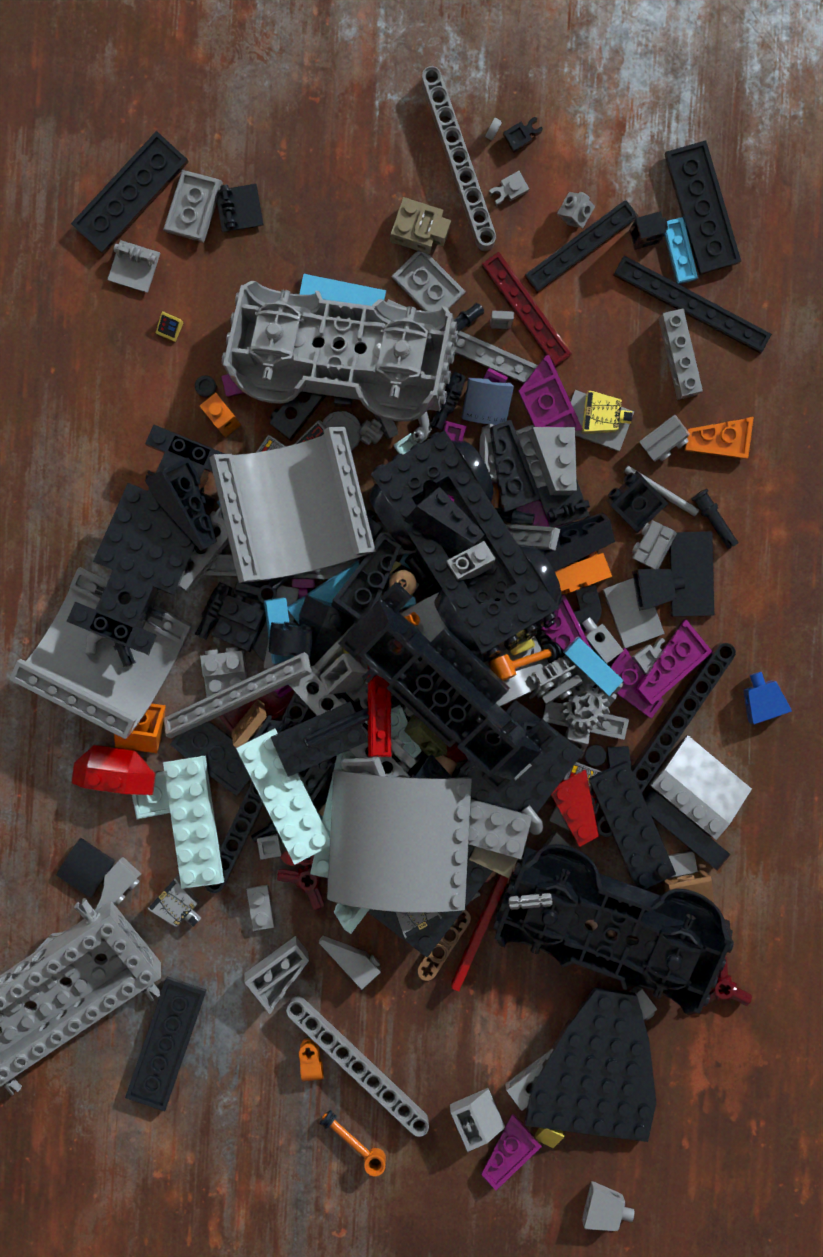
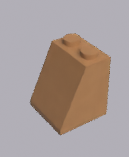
[662,869,714,903]

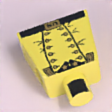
[581,391,632,434]

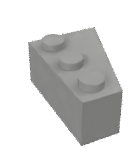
[244,936,309,1014]

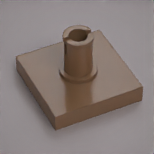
[231,699,267,748]

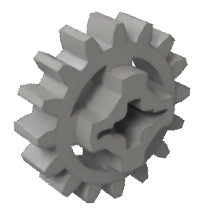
[563,685,610,731]

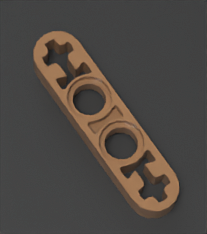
[418,908,471,981]

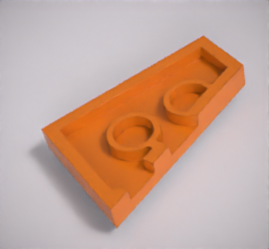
[684,417,754,459]

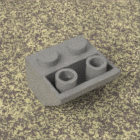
[450,1088,505,1152]

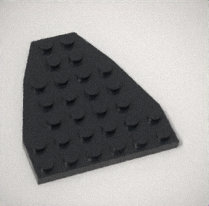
[524,987,657,1142]

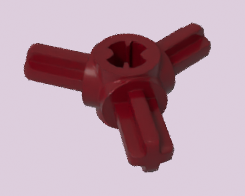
[277,865,325,910]
[703,956,752,1007]

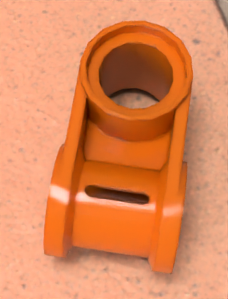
[299,1038,324,1082]

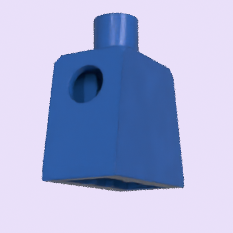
[743,671,792,724]

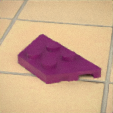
[518,355,583,431]

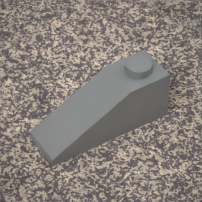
[319,936,381,990]

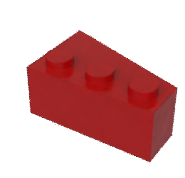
[551,769,599,847]

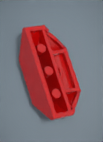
[71,745,156,795]

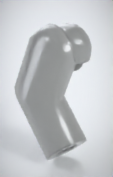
[85,632,106,655]
[521,805,543,835]

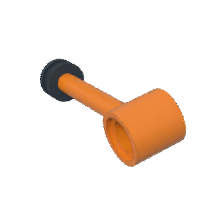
[488,642,561,681]
[319,1110,386,1176]

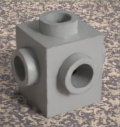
[557,192,595,228]

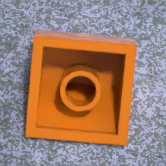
[114,704,166,753]

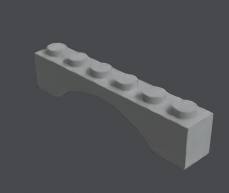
[35,857,141,952]

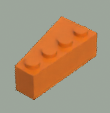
[555,551,612,595]

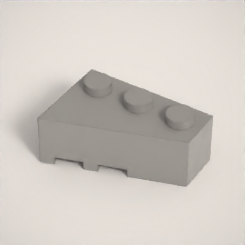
[528,427,577,495]

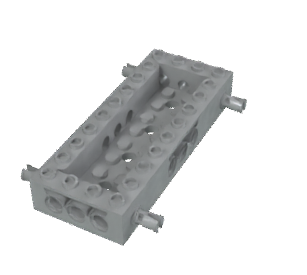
[0,898,161,1096]

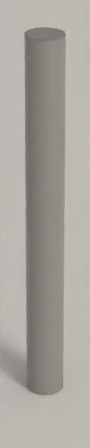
[624,466,699,517]

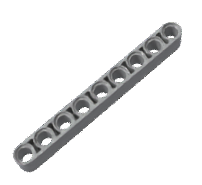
[422,66,496,251]
[286,996,429,1137]

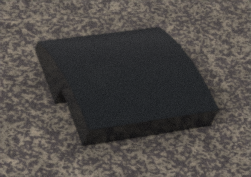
[56,838,116,898]

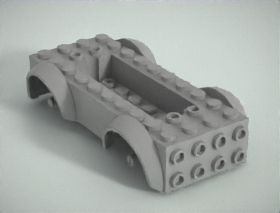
[222,281,458,421]

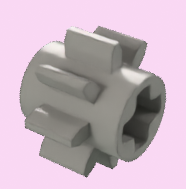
[358,419,384,445]

